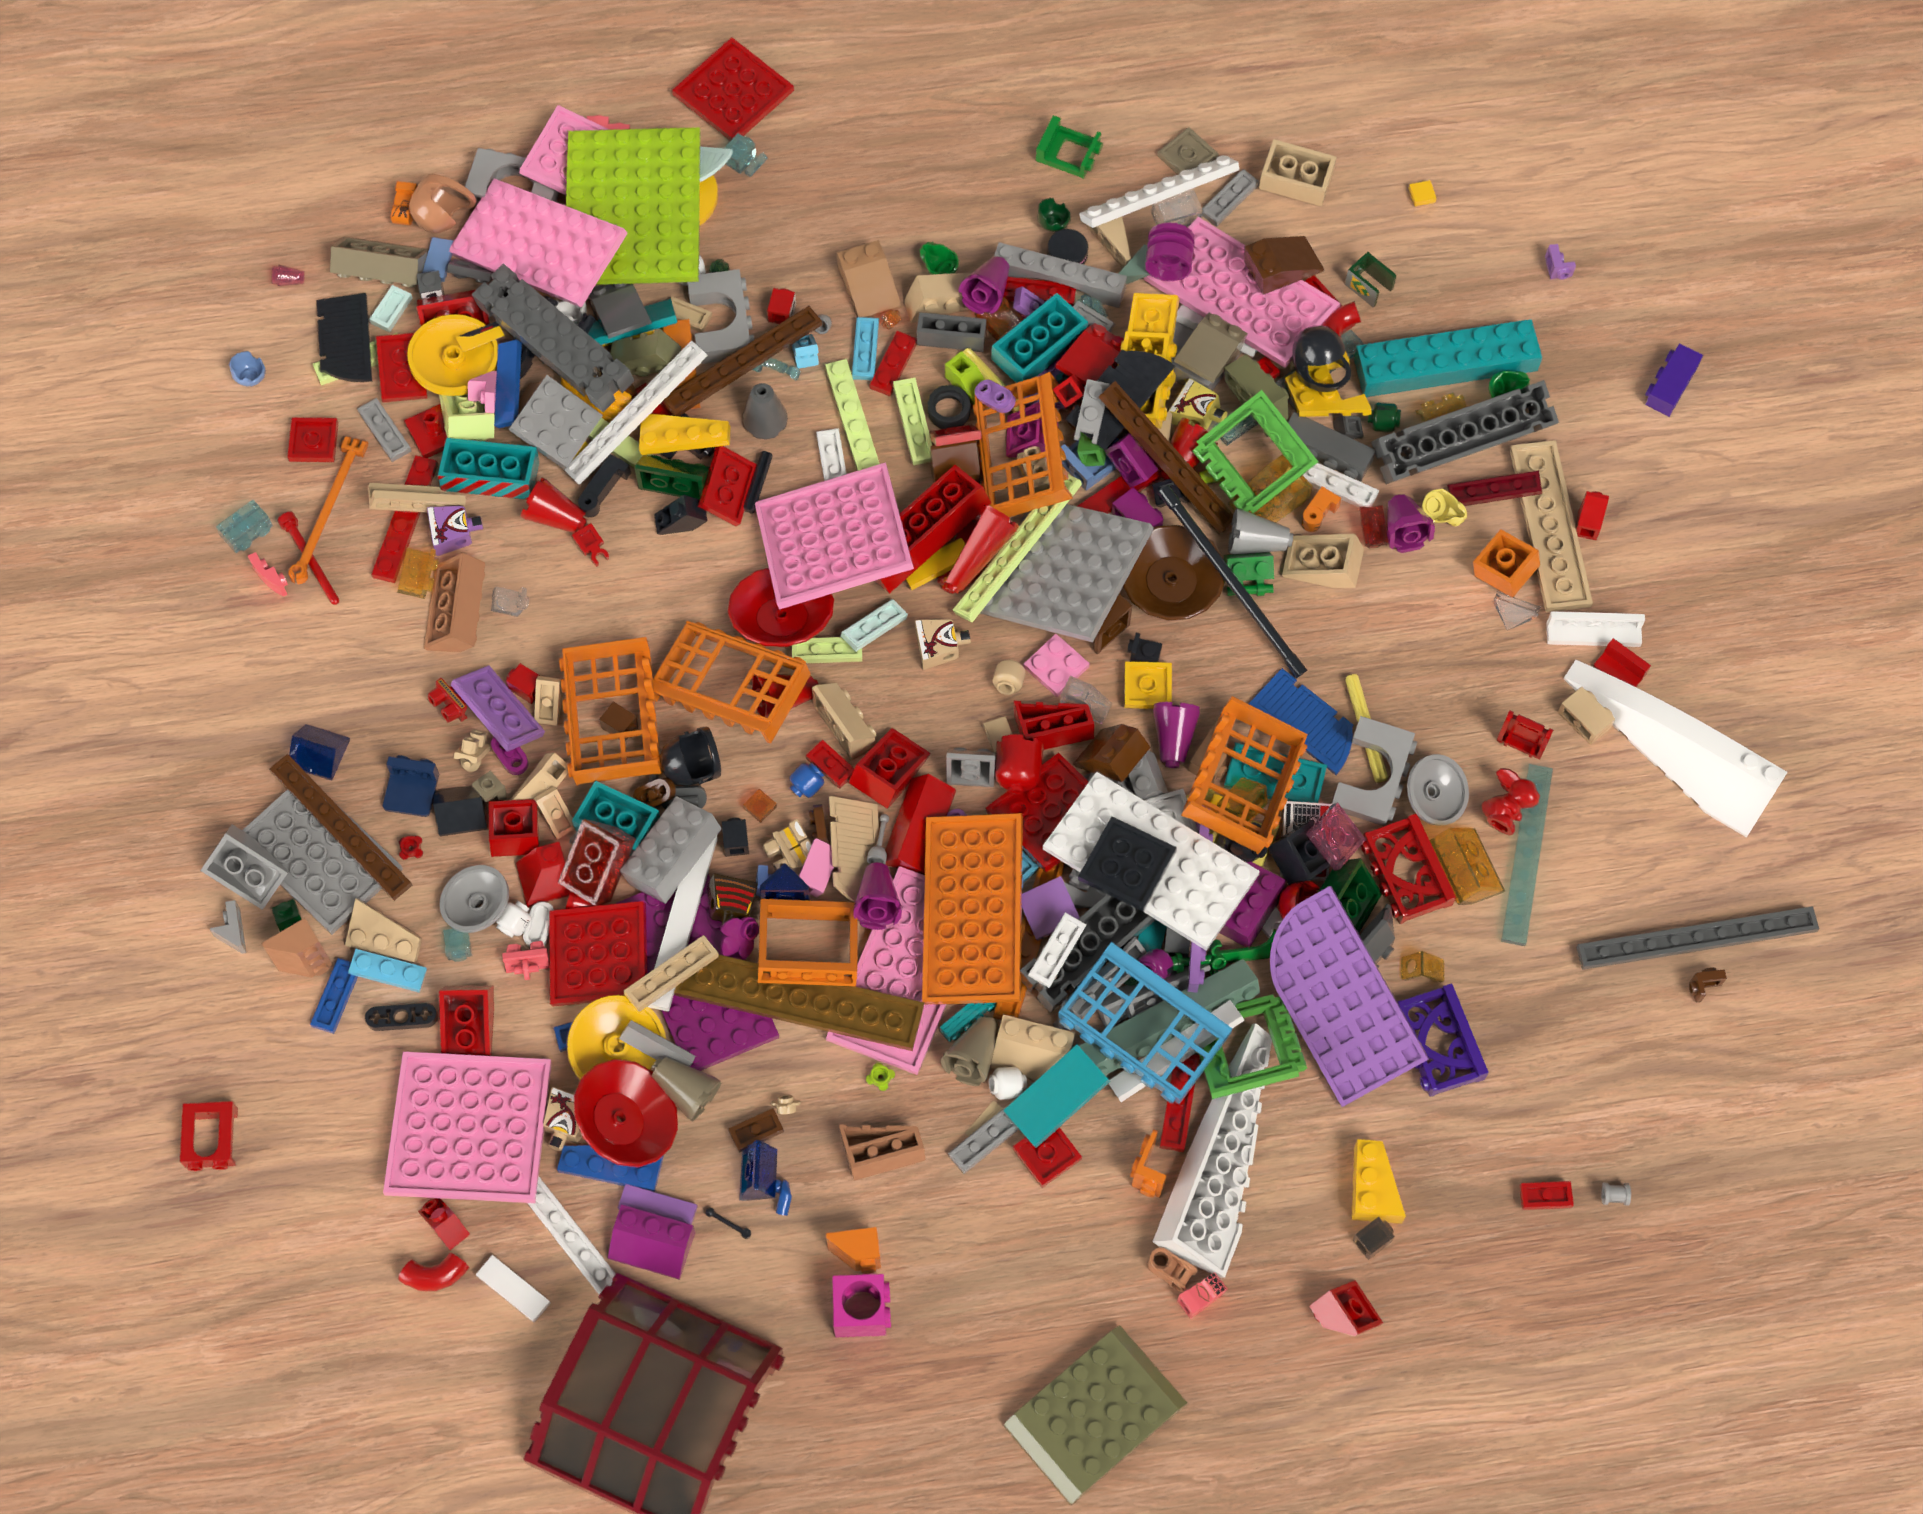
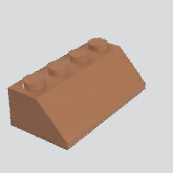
[424,553,485,652]

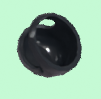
[1292,325,1351,392]
[660,726,721,786]

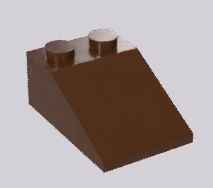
[1244,236,1324,295]
[1073,724,1151,782]

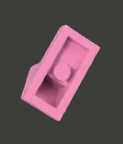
[468,371,497,413]

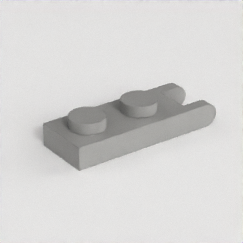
[1074,379,1110,444]

